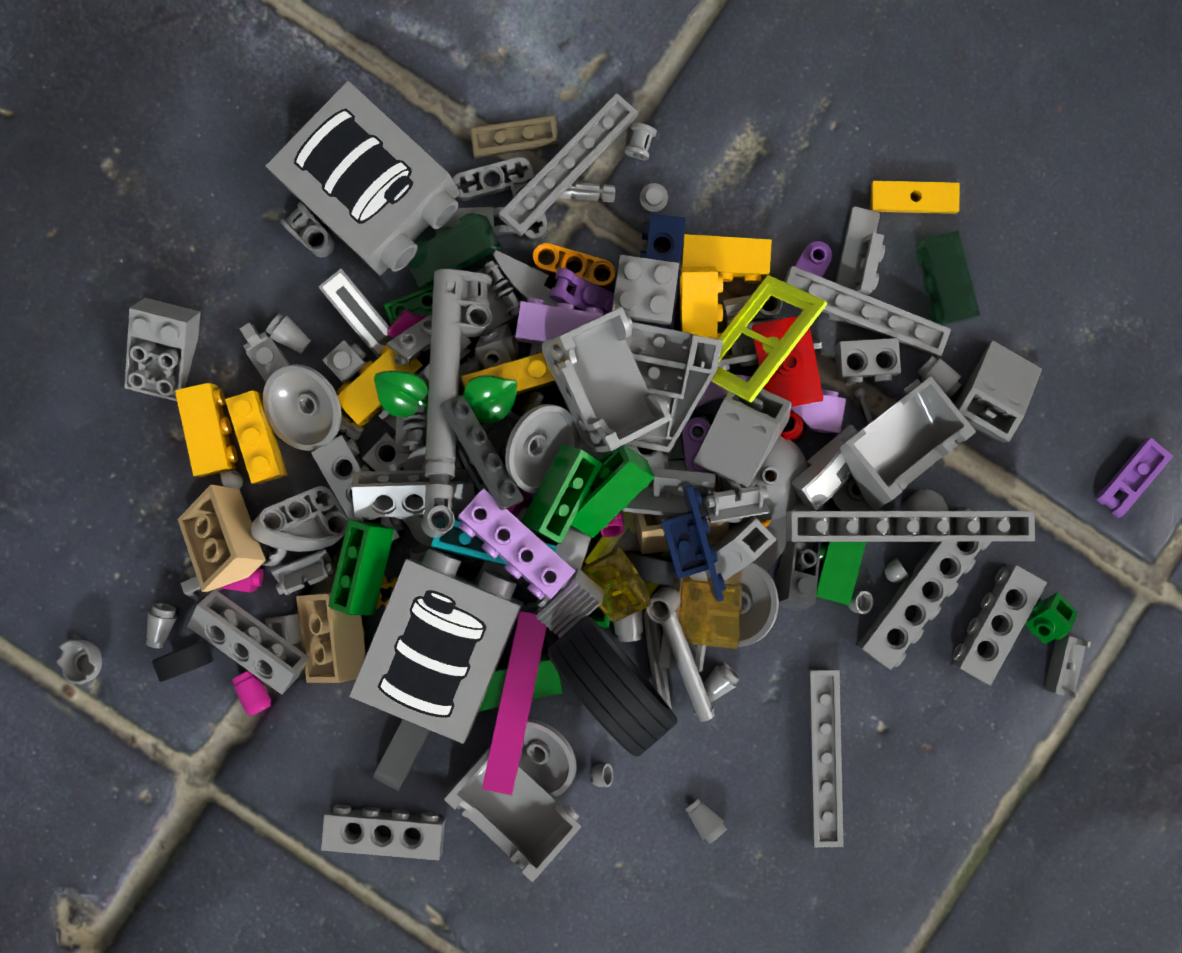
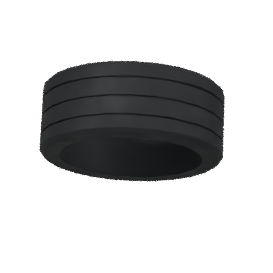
[548,617,677,756]

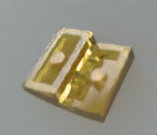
[582,548,651,623]
[679,579,742,649]

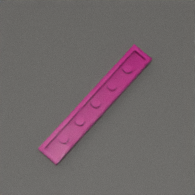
[482,611,547,796]

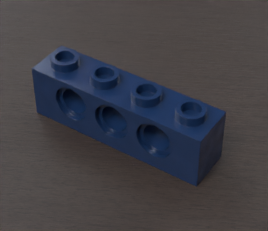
[640,214,685,329]

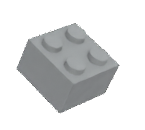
[612,255,680,327]

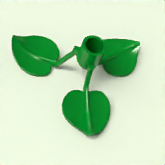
[374,371,517,469]

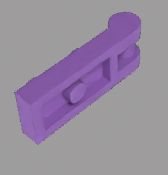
[549,268,615,314]
[1095,437,1173,518]

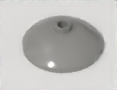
[263,364,341,451]
[505,404,579,493]
[721,435,808,520]
[695,562,779,647]
[519,719,576,798]

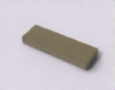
[470,115,559,158]

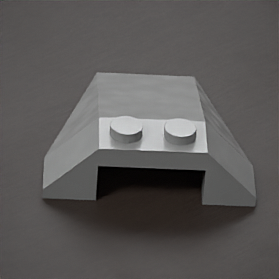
[626,322,723,453]

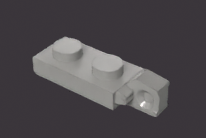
[240,322,290,383]

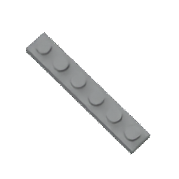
[499,93,638,237]
[784,266,951,357]
[808,669,844,848]

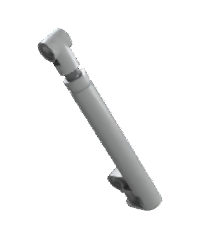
[421,269,492,538]

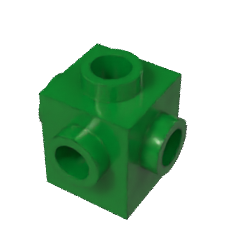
[1025,592,1078,644]

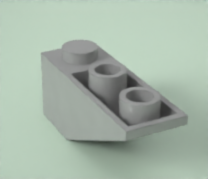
[689,516,777,594]

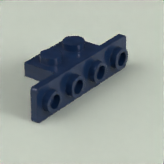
[660,481,726,602]

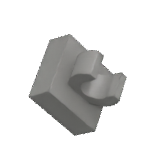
[181,566,222,601]

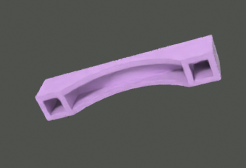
[695,375,846,435]

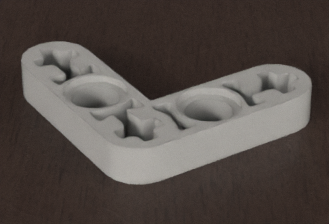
[452,157,548,241]

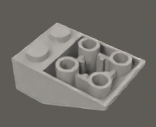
[124,298,201,402]
[954,340,1042,444]
[694,389,792,488]

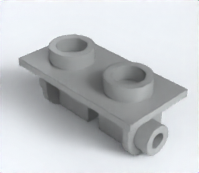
[387,315,432,367]
[703,484,770,523]
[271,549,337,595]

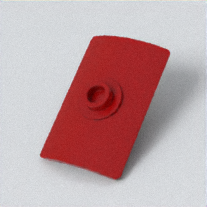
[752,316,823,407]

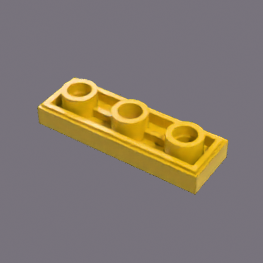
[870,181,960,214]

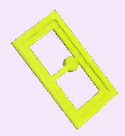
[711,275,827,403]

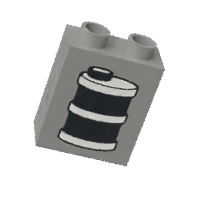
[266,81,460,276]
[349,548,523,744]

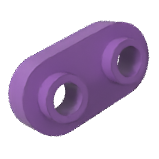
[795,241,832,277]
[682,417,711,473]

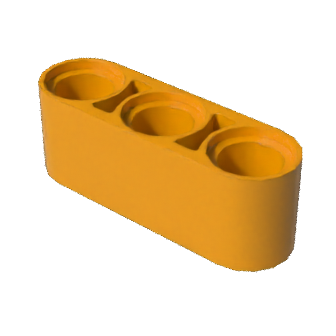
[533,243,615,290]

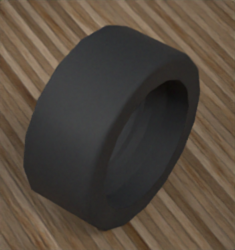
[619,550,676,585]
[152,640,214,682]

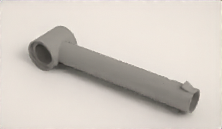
[646,587,715,722]

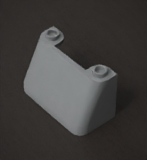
[542,307,672,453]
[839,376,976,511]
[444,746,582,883]

